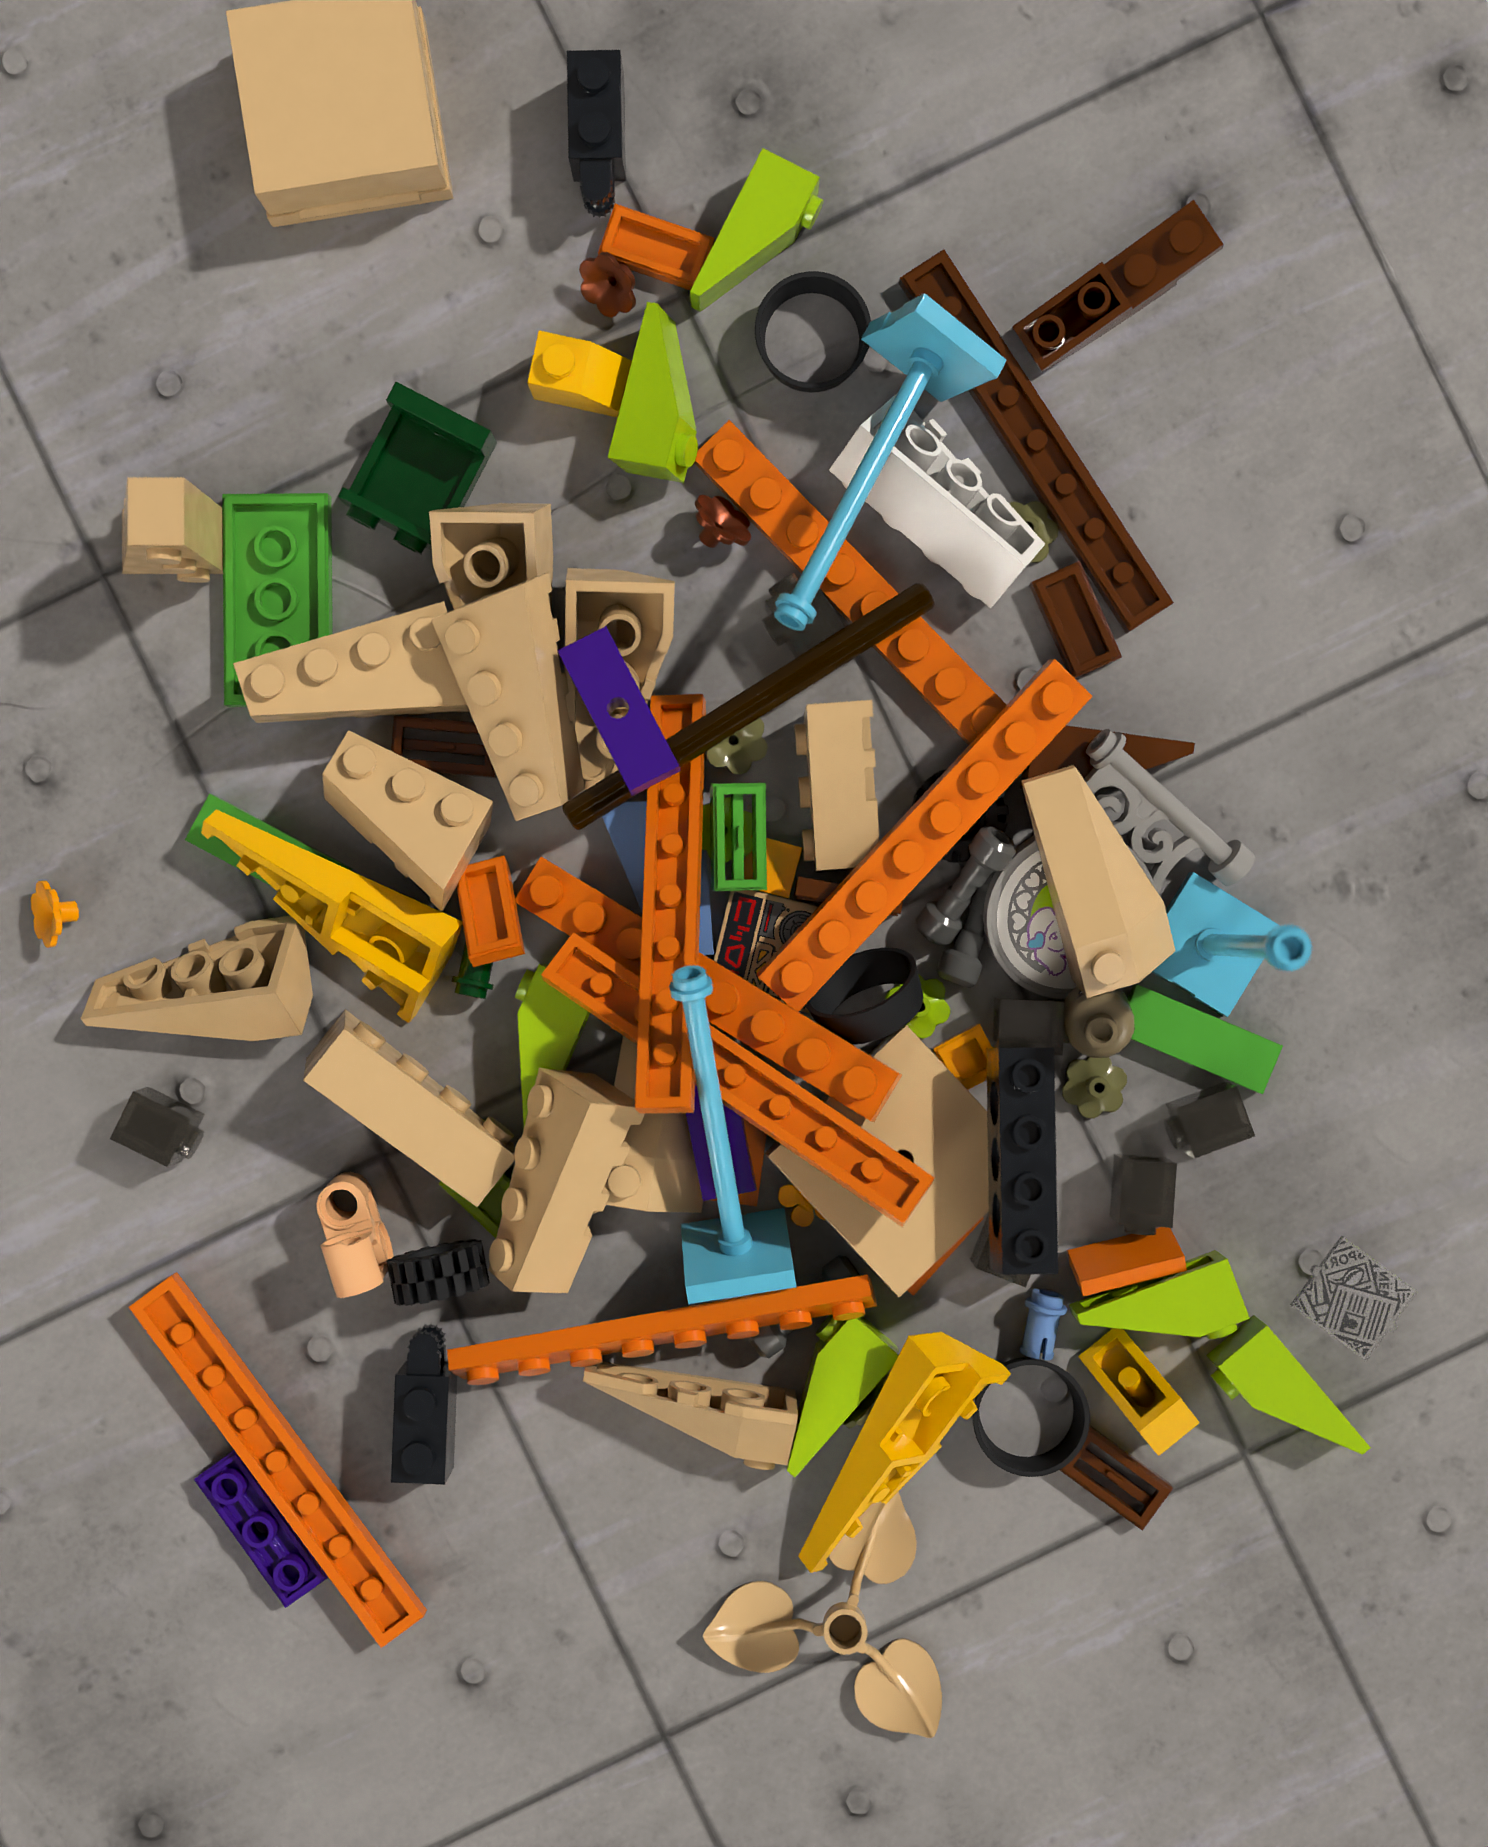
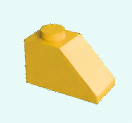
[527,330,632,417]
[1078,1328,1200,1456]

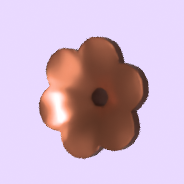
[579,252,636,318]
[694,495,751,548]

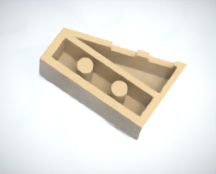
[122,477,223,583]
[794,700,879,872]
[322,730,493,912]

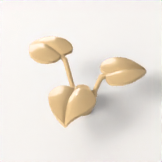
[703,1492,942,1738]

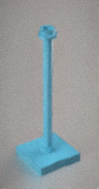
[774,293,1007,631]
[1152,872,1312,1017]
[669,965,797,1304]

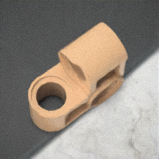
[316,1172,394,1298]

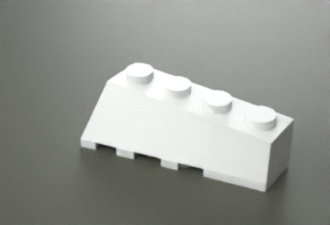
[829,394,1045,608]

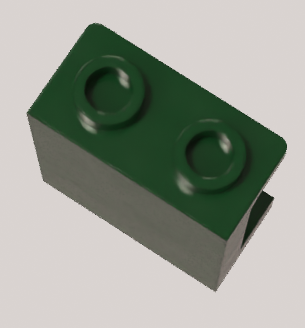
[337,382,497,555]

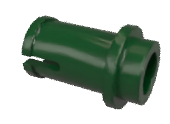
[452,941,494,999]

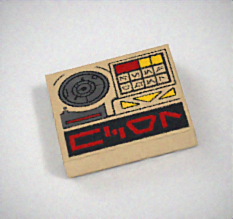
[714,890,818,1013]

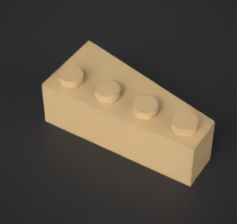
[431,572,585,821]
[233,601,470,723]
[303,1009,515,1207]
[488,1068,645,1293]

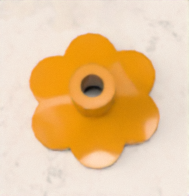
[31,880,79,948]

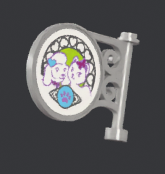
[983,729,1255,999]

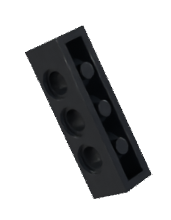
[986,1047,1058,1275]

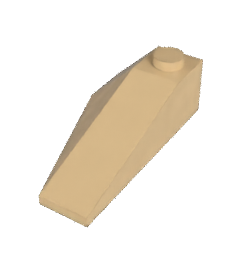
[565,568,675,790]
[1021,765,1176,998]
[605,1036,703,1213]
[583,1361,798,1470]

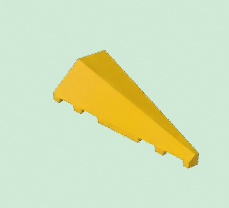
[201,809,463,1023]
[798,1332,1011,1573]

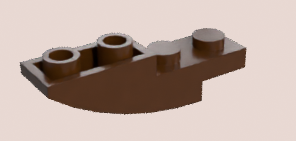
[1012,200,1224,372]

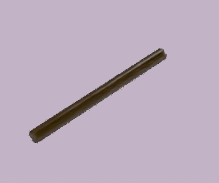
[562,583,935,830]

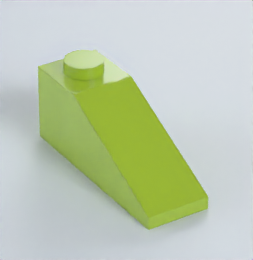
[690,148,824,312]
[607,302,698,483]
[515,963,591,1126]
[1069,1250,1250,1339]
[786,1315,899,1478]
[1206,1315,1371,1455]

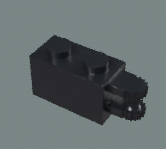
[567,50,626,218]
[391,1323,457,1485]

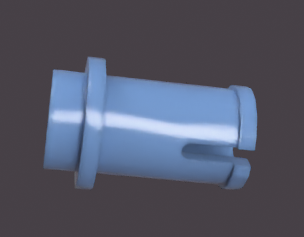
[1019,1289,1067,1360]

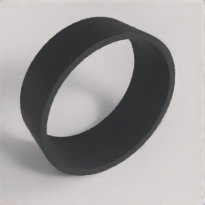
[755,271,871,393]
[806,947,923,1045]
[973,1357,1090,1477]

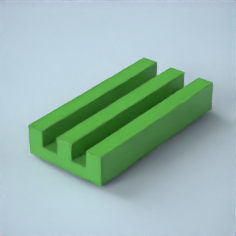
[710,783,767,891]

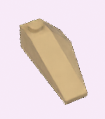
[429,503,553,610]
[81,916,313,1041]

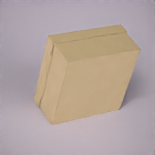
[226,0,454,227]
[765,1025,989,1297]

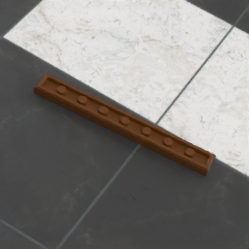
[899,249,1174,634]

